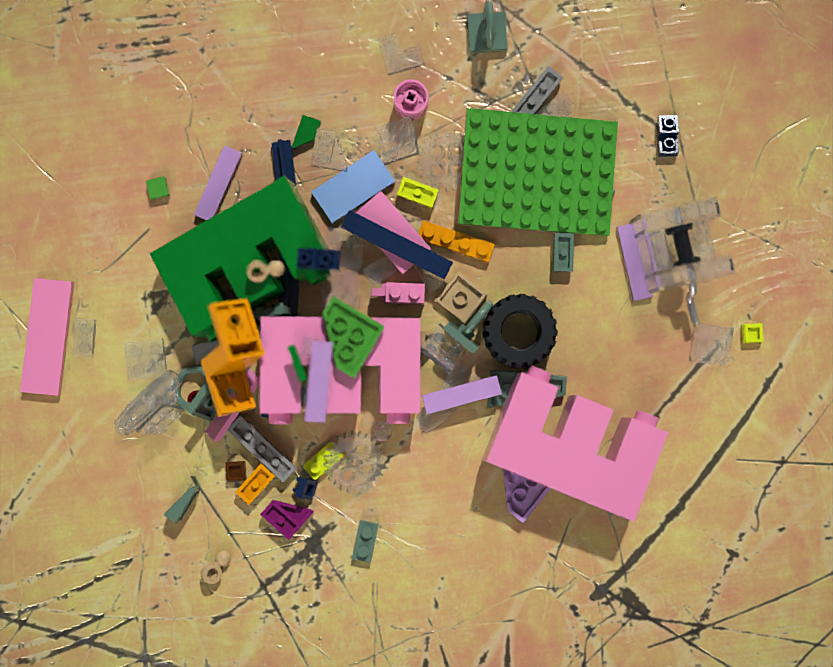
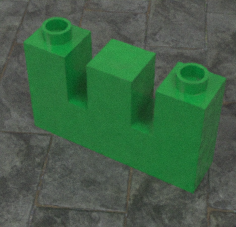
[149,176,331,342]

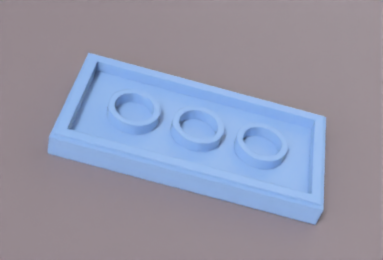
[311,150,395,224]

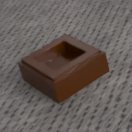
[225,461,247,482]

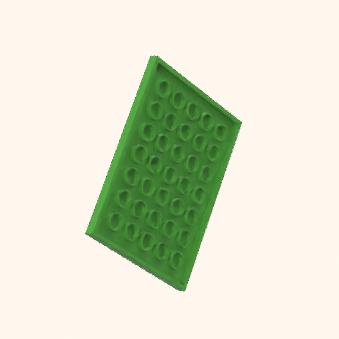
[458,108,618,236]

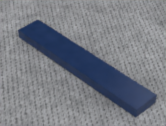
[341,210,453,280]

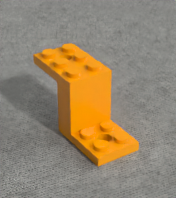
[201,299,265,417]

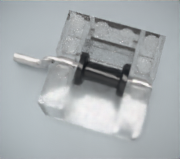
[629,197,735,324]

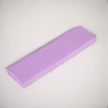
[194,146,243,220]
[617,223,653,301]
[304,341,332,422]
[422,375,502,414]

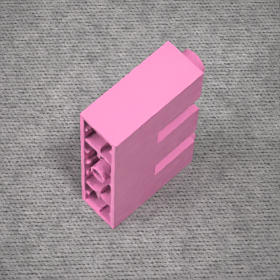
[260,317,420,424]
[482,366,668,521]

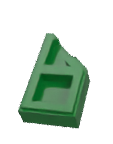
[291,115,321,150]
[287,344,307,382]

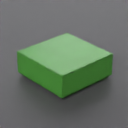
[146,176,170,200]

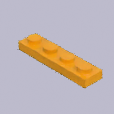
[418,220,495,263]

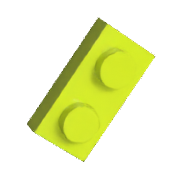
[397,177,439,209]
[303,441,344,480]

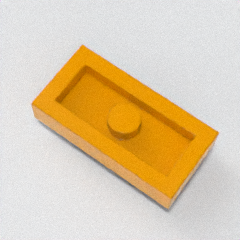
[235,463,275,505]

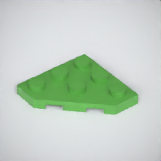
[323,296,385,378]

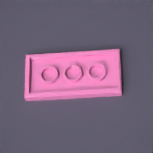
[356,191,431,274]

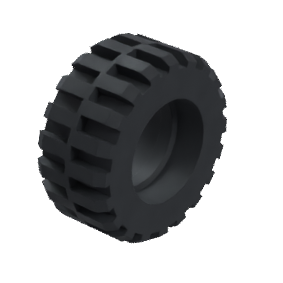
[482,294,558,368]

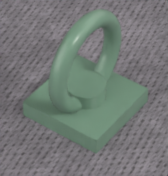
[467,0,508,53]
[444,301,493,354]
[173,365,232,421]

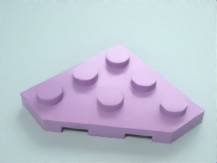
[503,468,551,523]

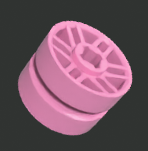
[394,79,429,120]

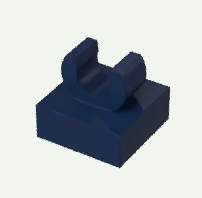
[293,478,318,500]

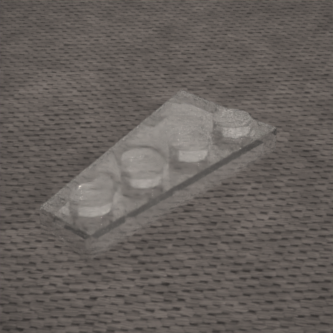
[412,361,481,434]

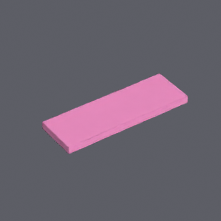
[20,278,74,396]

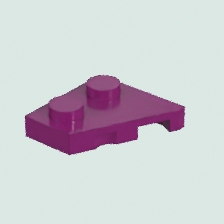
[260,500,314,540]

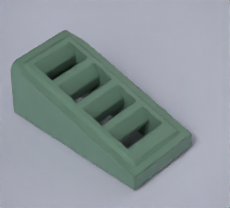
[164,485,200,523]

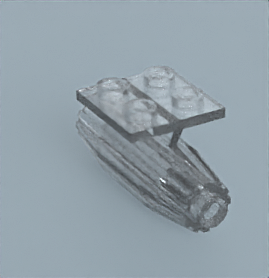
[114,370,185,436]

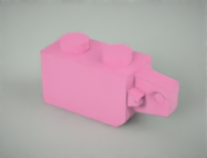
[371,282,425,305]

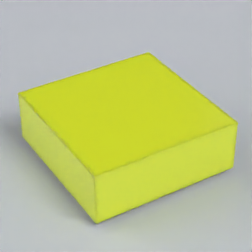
[741,323,764,343]

